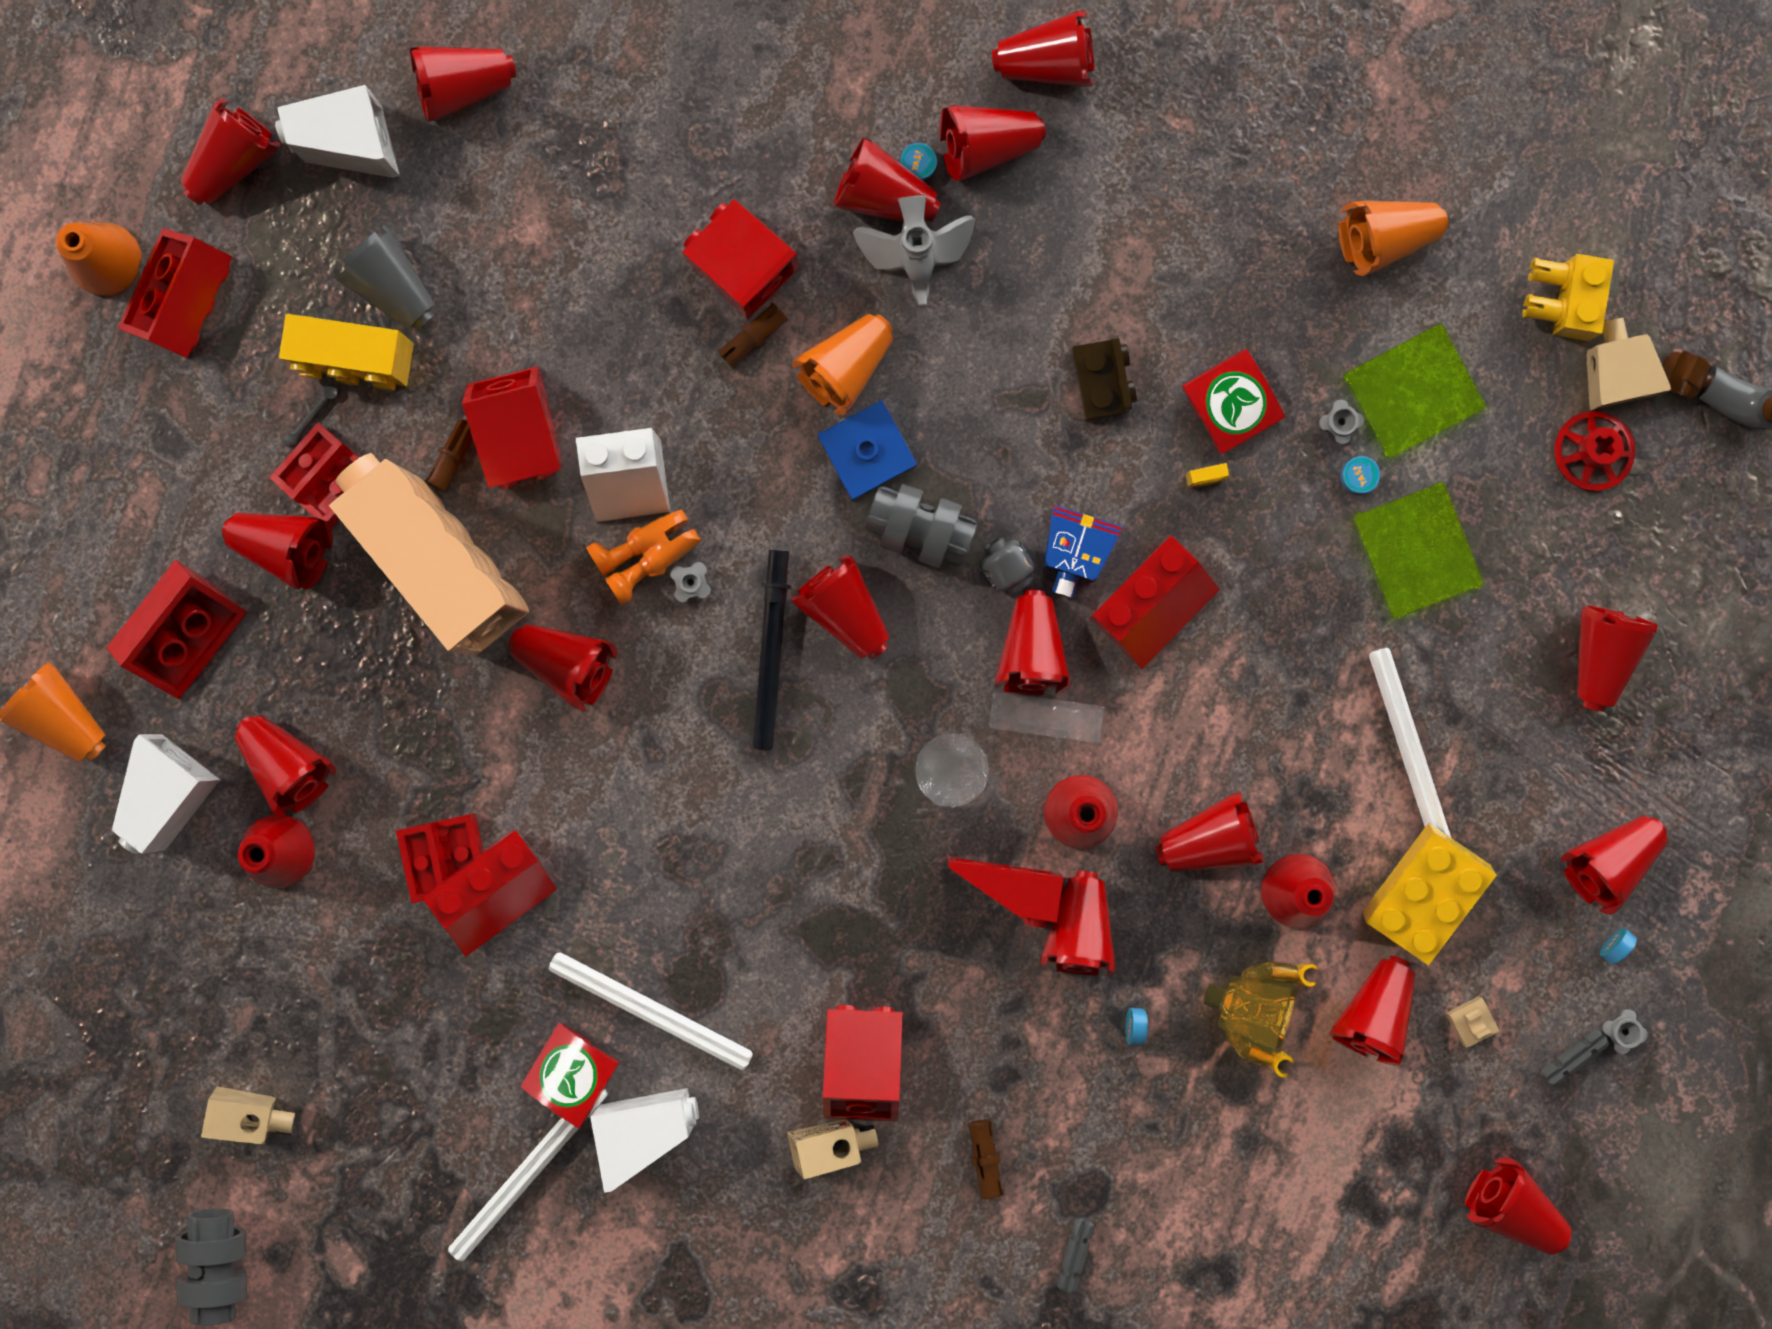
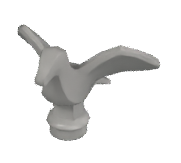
[853,195,975,308]

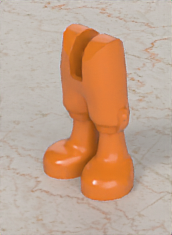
[586,509,702,606]

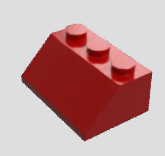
[117,228,232,358]
[1089,535,1220,669]
[106,559,247,700]
[421,829,557,957]

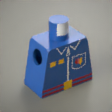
[1043,505,1123,599]

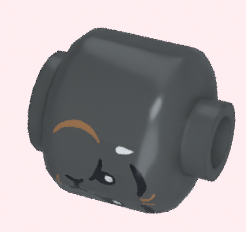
[980,537,1035,594]

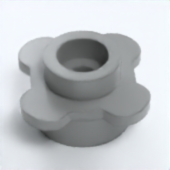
[1319,400,1364,444]
[670,562,711,602]
[1602,1009,1648,1054]

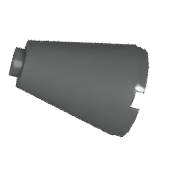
[331,225,435,330]

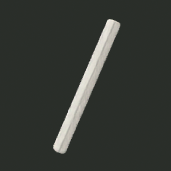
[1369,648,1451,837]
[549,953,753,1070]
[448,1089,608,1262]

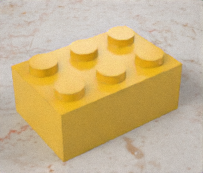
[279,314,414,391]
[1362,823,1497,966]

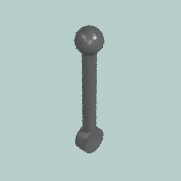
[284,384,340,448]

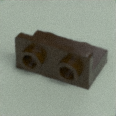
[1072,335,1137,421]

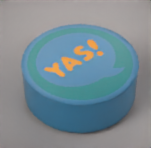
[900,143,937,181]
[1341,456,1380,494]
[1600,928,1637,965]
[1126,1008,1148,1046]

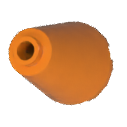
[1338,200,1448,276]
[56,222,142,296]
[792,314,893,416]
[0,661,106,763]

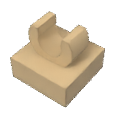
[1446,996,1499,1048]

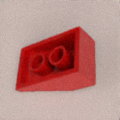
[947,856,1063,928]

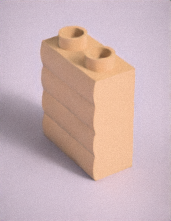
[328,453,530,656]

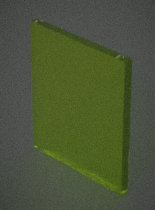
[1343,323,1486,459]
[1353,481,1484,619]

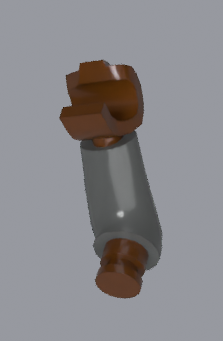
[1662,347,1772,430]

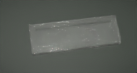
[988,691,1105,743]

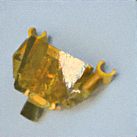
[1204,961,1318,1078]

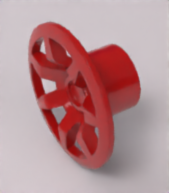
[1554,411,1635,491]

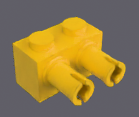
[1522,254,1614,341]

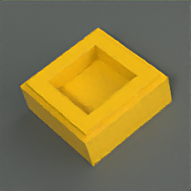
[1185,463,1229,489]

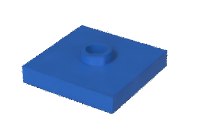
[817,400,917,501]

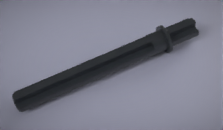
[753,550,791,750]

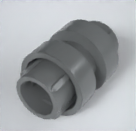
[864,484,978,569]
[175,1208,247,1326]

